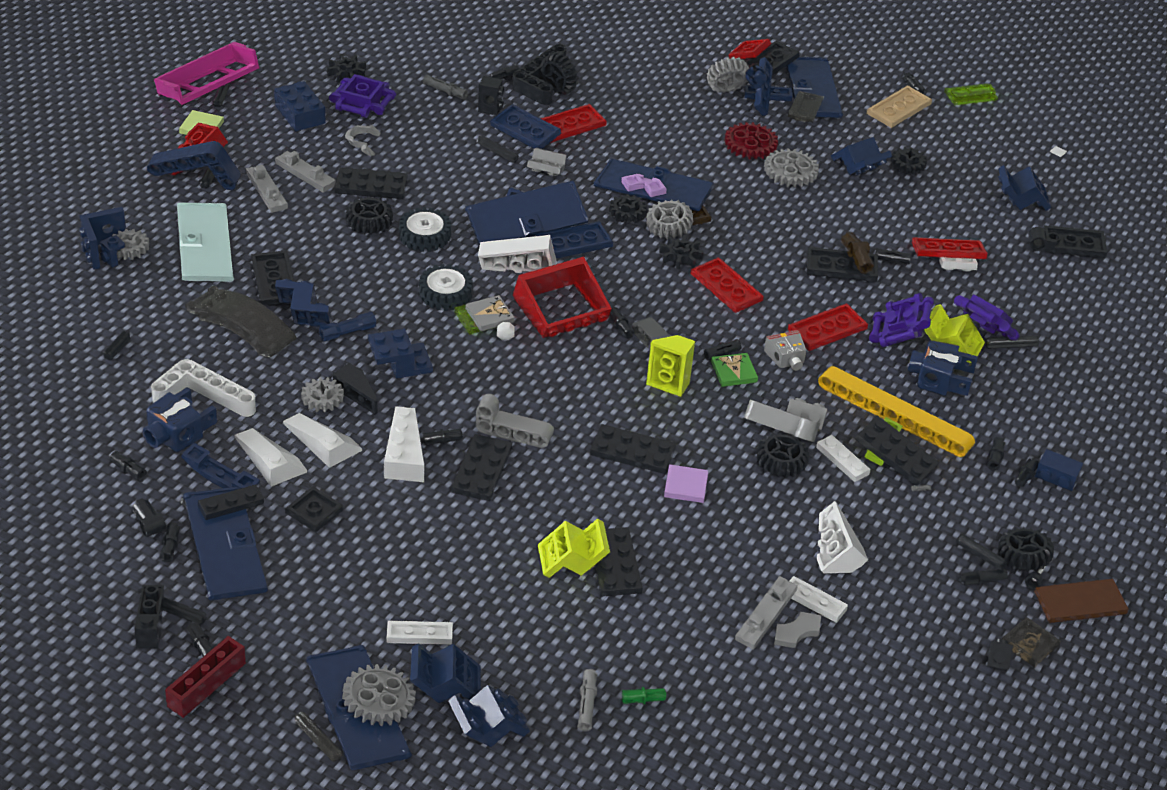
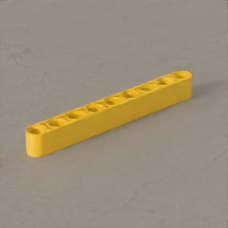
[818,366,975,457]

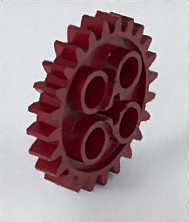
[724,122,778,160]

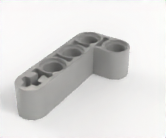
[476,394,554,448]
[744,400,820,442]

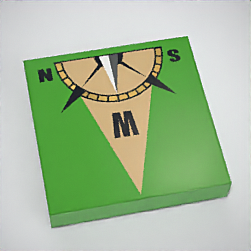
[711,353,758,387]

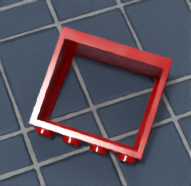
[513,257,612,338]

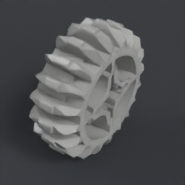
[707,57,749,93]
[646,199,693,240]

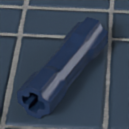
[319,312,377,342]

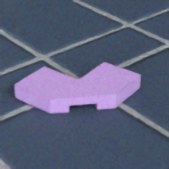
[622,174,666,197]

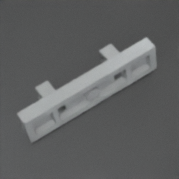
[275,151,336,193]
[246,165,288,213]
[735,576,798,650]

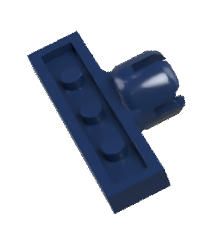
[745,57,773,116]

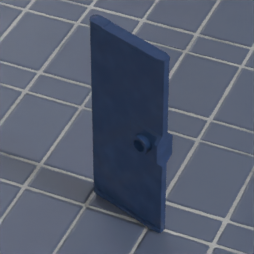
[787,57,843,118]
[594,158,714,212]
[465,180,589,247]
[183,487,268,601]
[306,645,412,770]

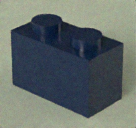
[1035,449,1084,491]

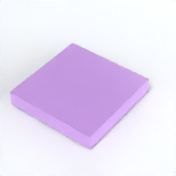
[664,464,708,503]

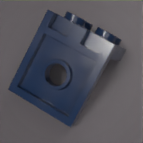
[79,207,126,270]

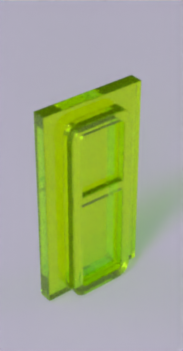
[944,83,998,105]

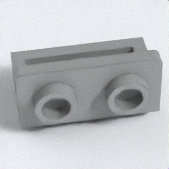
[527,148,567,176]
[786,398,827,432]

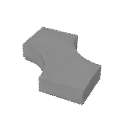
[774,612,821,648]

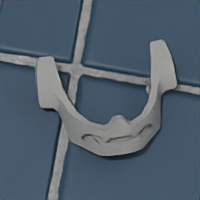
[345,125,380,156]

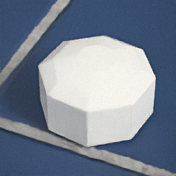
[497,322,515,340]

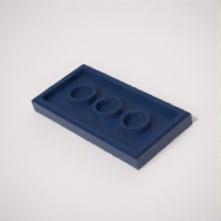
[490,104,561,149]
[535,221,613,259]

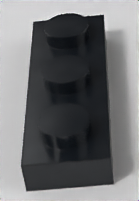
[198,484,264,520]

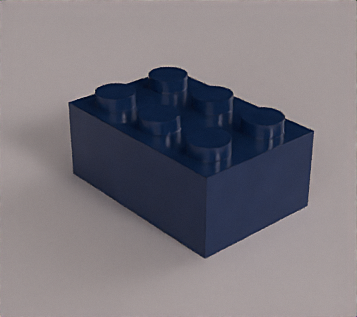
[274,81,326,132]

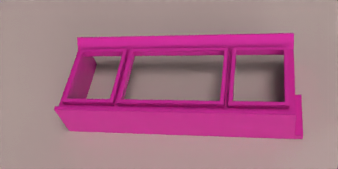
[154,42,259,105]

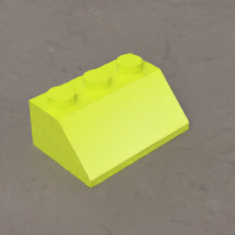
[646,335,695,397]

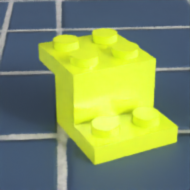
[924,304,985,363]
[538,519,610,578]

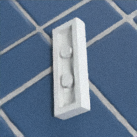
[816,435,870,482]
[790,576,848,623]
[387,621,453,645]

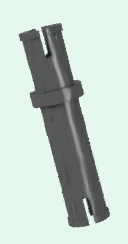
[423,74,468,100]

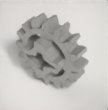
[112,229,149,260]
[301,377,344,412]

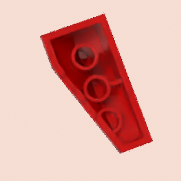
[170,122,228,175]

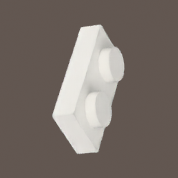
[939,257,978,271]

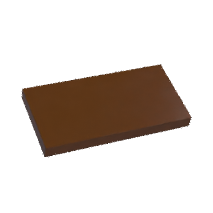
[1035,579,1129,623]

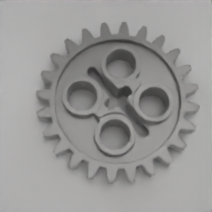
[764,148,819,187]
[342,664,416,726]

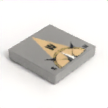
[465,295,515,331]

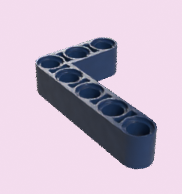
[147,141,241,190]

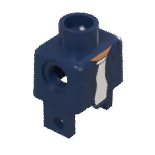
[908,341,978,396]
[142,387,217,452]

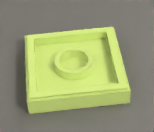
[179,110,224,135]

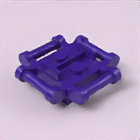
[329,74,396,118]
[869,293,934,347]
[954,294,1019,341]

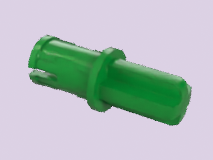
[622,687,666,705]

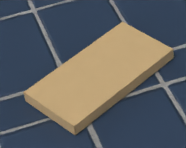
[867,85,932,128]

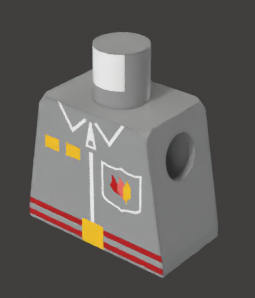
[764,330,806,371]

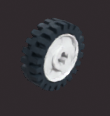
[399,207,451,252]
[419,264,473,311]

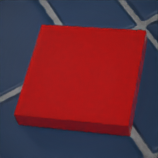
[729,39,771,59]

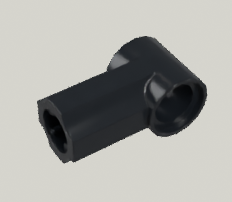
[132,498,166,537]

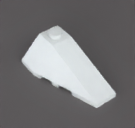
[283,413,362,468]
[235,428,307,487]
[817,501,868,574]

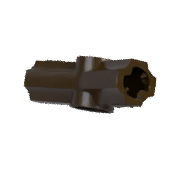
[841,232,874,274]

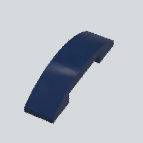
[182,443,260,489]

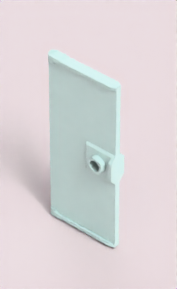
[177,203,234,282]

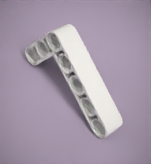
[151,359,256,417]

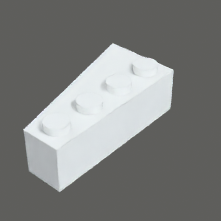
[478,235,557,273]
[384,406,424,482]

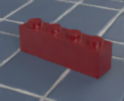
[165,636,246,718]

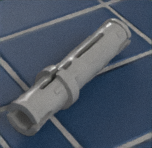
[578,669,597,731]

